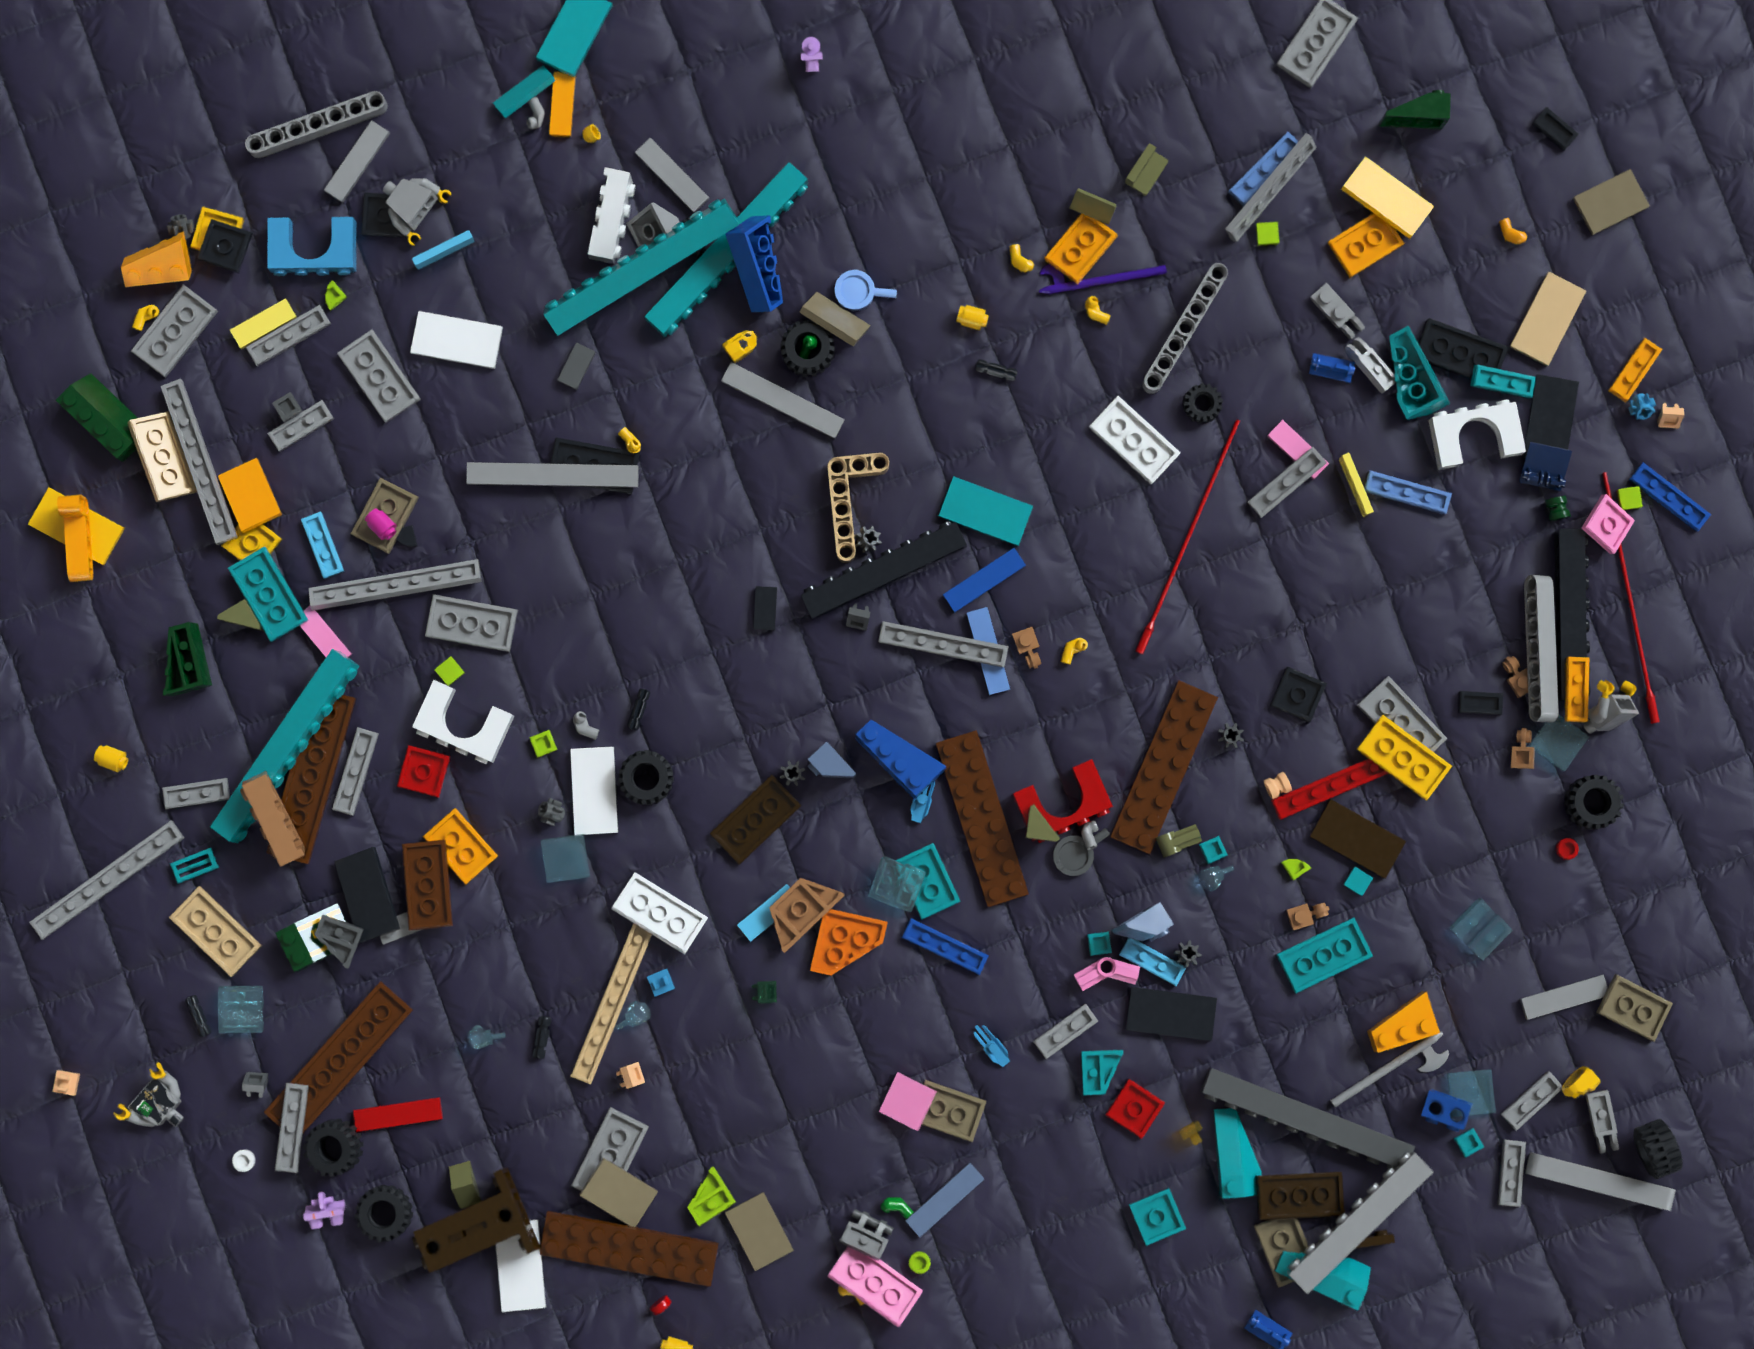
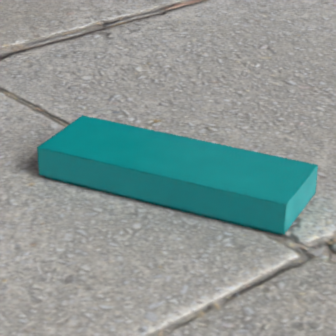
[493,65,556,118]
[1471,365,1536,398]

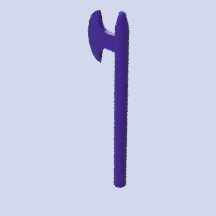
[1039,264,1167,294]

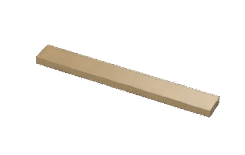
[570,923,652,1085]

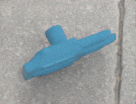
[910,781,935,823]
[974,1025,1010,1067]

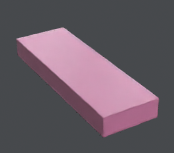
[1268,420,1329,480]
[300,606,352,658]

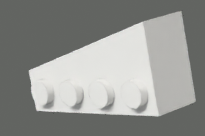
[588,167,635,264]

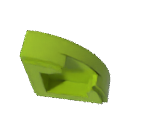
[325,280,347,311]
[1281,859,1311,880]

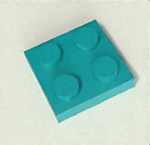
[1129,1188,1186,1246]

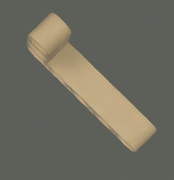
[828,453,889,563]

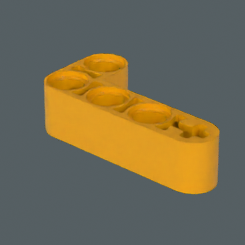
[57,495,93,582]

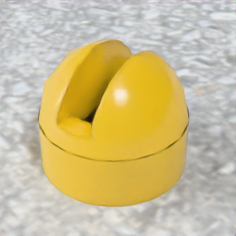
[582,124,601,143]

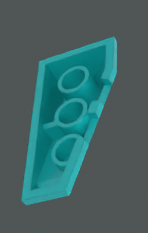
[1389,326,1450,420]
[1213,1108,1262,1198]
[1275,1251,1371,1310]

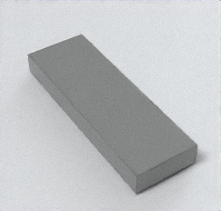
[267,400,334,452]
[162,778,230,809]
[1033,1003,1098,1059]
[1500,1071,1562,1131]
[1497,1139,1526,1207]

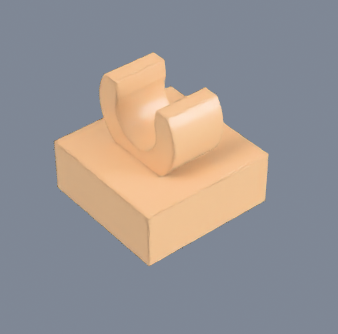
[1657,403,1684,428]
[616,1062,645,1089]
[53,1070,80,1096]

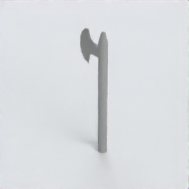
[1330,1032,1449,1107]

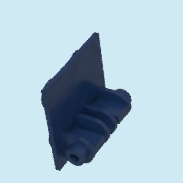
[1519,442,1572,491]

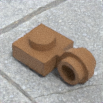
[1012,627,1041,669]
[1502,656,1528,698]
[1511,728,1535,769]
[1286,902,1330,931]

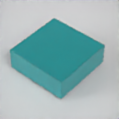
[1199,836,1228,864]
[1343,867,1373,896]
[1087,931,1112,956]
[1454,1128,1484,1158]

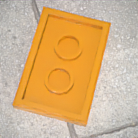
[1044,213,1118,285]
[1327,213,1405,278]
[218,458,282,533]
[423,808,498,885]

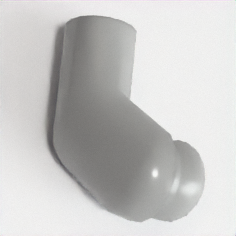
[527,97,545,129]
[573,711,599,740]
[1081,820,1098,850]

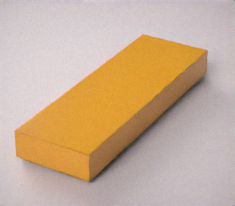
[549,72,576,137]
[1608,338,1662,402]
[1565,657,1589,722]

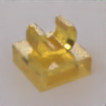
[1178,1120,1203,1145]

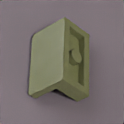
[1125,143,1168,196]
[1070,188,1117,225]

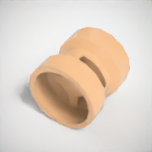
[1263,772,1292,800]

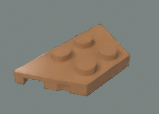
[769,878,845,953]

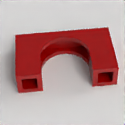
[1012,759,1113,843]

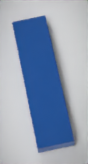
[1629,462,1711,532]
[943,548,1026,613]
[902,918,989,975]

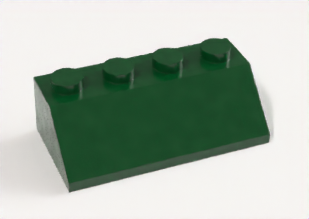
[56,373,138,462]

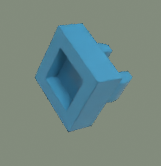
[647,969,675,997]

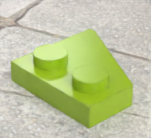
[687,1167,736,1226]

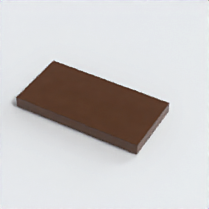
[402,840,453,931]

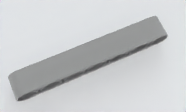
[245,91,388,158]
[1142,263,1228,394]
[1524,575,1559,722]
[1525,1152,1676,1211]

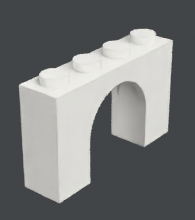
[1428,400,1526,470]
[412,680,514,764]

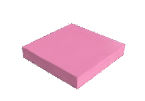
[1581,494,1635,554]
[879,1072,937,1131]

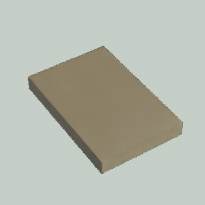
[1573,169,1650,235]
[800,292,871,346]
[351,478,419,554]
[1596,974,1673,1042]
[921,1079,986,1142]
[579,1157,658,1227]
[725,1192,794,1271]
[1253,1218,1308,1288]

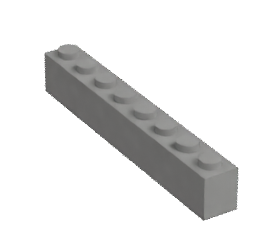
[1287,1152,1433,1294]

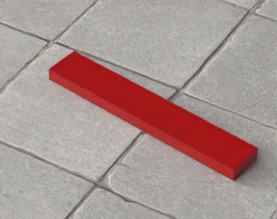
[1271,758,1388,820]

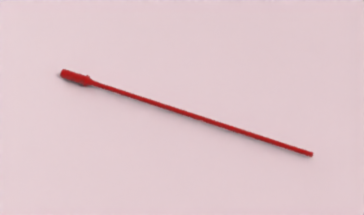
[1135,419,1240,655]
[1602,472,1660,724]

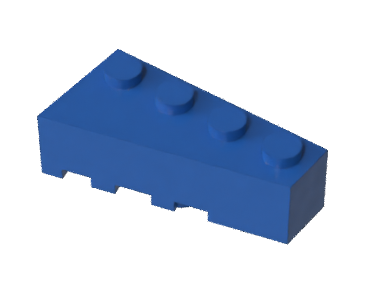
[725,215,783,312]
[855,720,947,800]

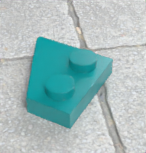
[1081,1050,1123,1095]

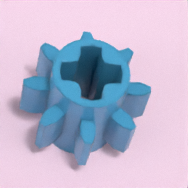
[1628,393,1656,420]

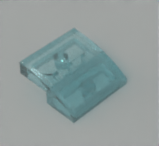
[868,856,926,912]
[1449,898,1513,961]
[218,986,264,1033]

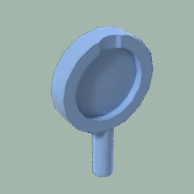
[835,270,897,311]

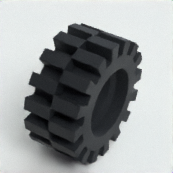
[1183,383,1223,424]

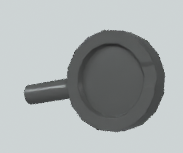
[1053,828,1110,876]

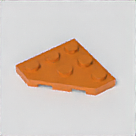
[810,909,888,976]

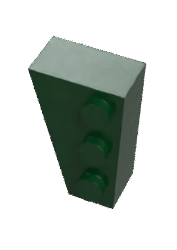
[163,622,212,696]

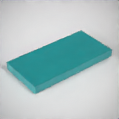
[536,0,612,77]
[938,476,1033,546]
[228,546,309,642]
[1276,917,1373,994]

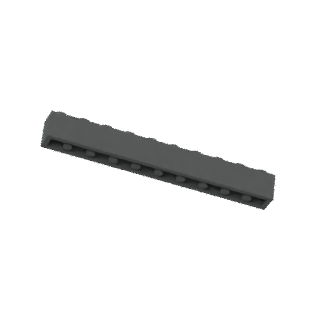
[1200,1067,1415,1169]

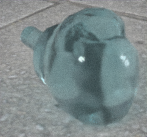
[1198,865,1234,891]
[616,1000,651,1030]
[467,1025,506,1049]

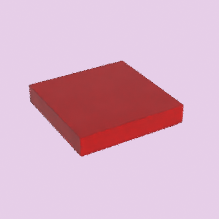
[397,745,451,798]
[1105,1078,1165,1139]

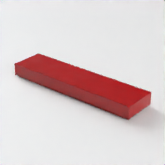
[353,1097,443,1132]

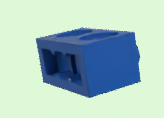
[1421,1089,1473,1132]

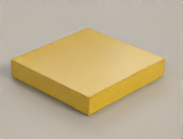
[190,207,244,251]
[221,524,283,560]

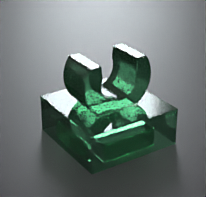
[752,981,777,1003]

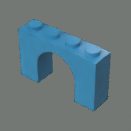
[267,217,356,276]

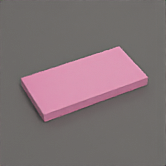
[827,1246,923,1327]

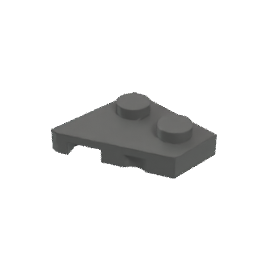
[315,914,364,969]

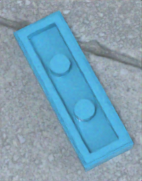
[412,231,475,270]
[301,512,345,579]
[737,884,790,942]
[1119,938,1186,986]

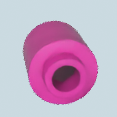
[365,508,397,540]

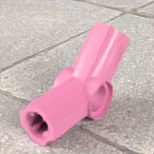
[1073,957,1140,991]

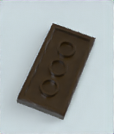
[710,775,802,865]
[1309,799,1406,879]
[1256,1172,1345,1220]

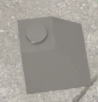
[626,203,680,247]

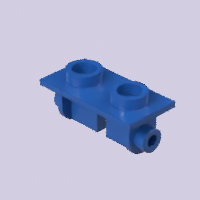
[1309,353,1355,383]
[1245,1310,1293,1349]

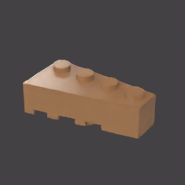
[240,771,305,867]

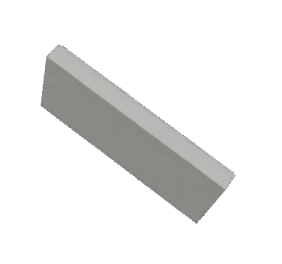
[1276,0,1358,88]
[131,284,218,378]
[337,329,421,423]
[425,594,518,652]
[1357,676,1448,752]
[571,1107,649,1191]

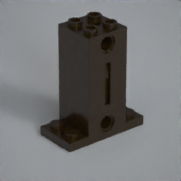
[412,1168,541,1273]

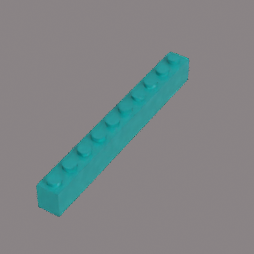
[645,162,808,337]
[544,198,739,336]
[210,649,359,843]

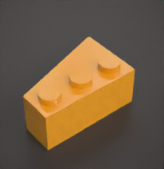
[121,231,192,287]
[1367,991,1440,1053]

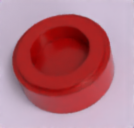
[1556,838,1579,860]
[650,1295,671,1315]

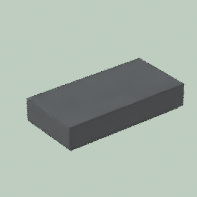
[558,342,596,390]

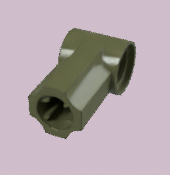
[1156,824,1202,858]

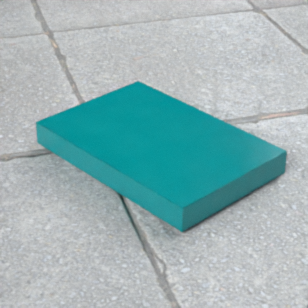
[894,843,961,920]

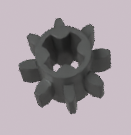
[167,214,195,239]
[854,526,882,553]
[1218,723,1244,748]
[780,761,806,787]
[538,798,565,826]
[1174,940,1202,968]

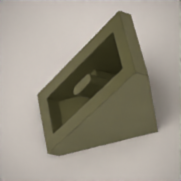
[217,599,263,631]
[1025,804,1060,842]
[449,1161,482,1209]

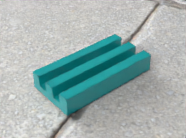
[170,848,219,884]

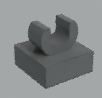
[272,392,302,422]
[846,603,871,631]
[242,1072,268,1098]

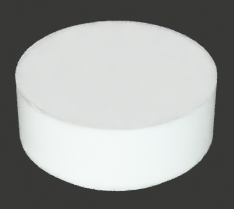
[232,1150,255,1172]

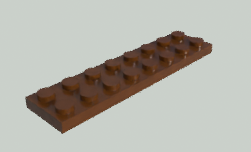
[1110,680,1218,855]
[266,695,356,864]
[936,730,1029,907]
[264,981,413,1134]
[540,1211,719,1287]

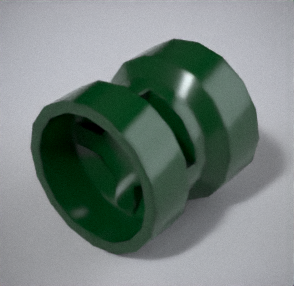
[1545,496,1571,521]

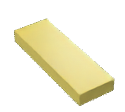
[230,298,297,349]
[1339,453,1374,517]

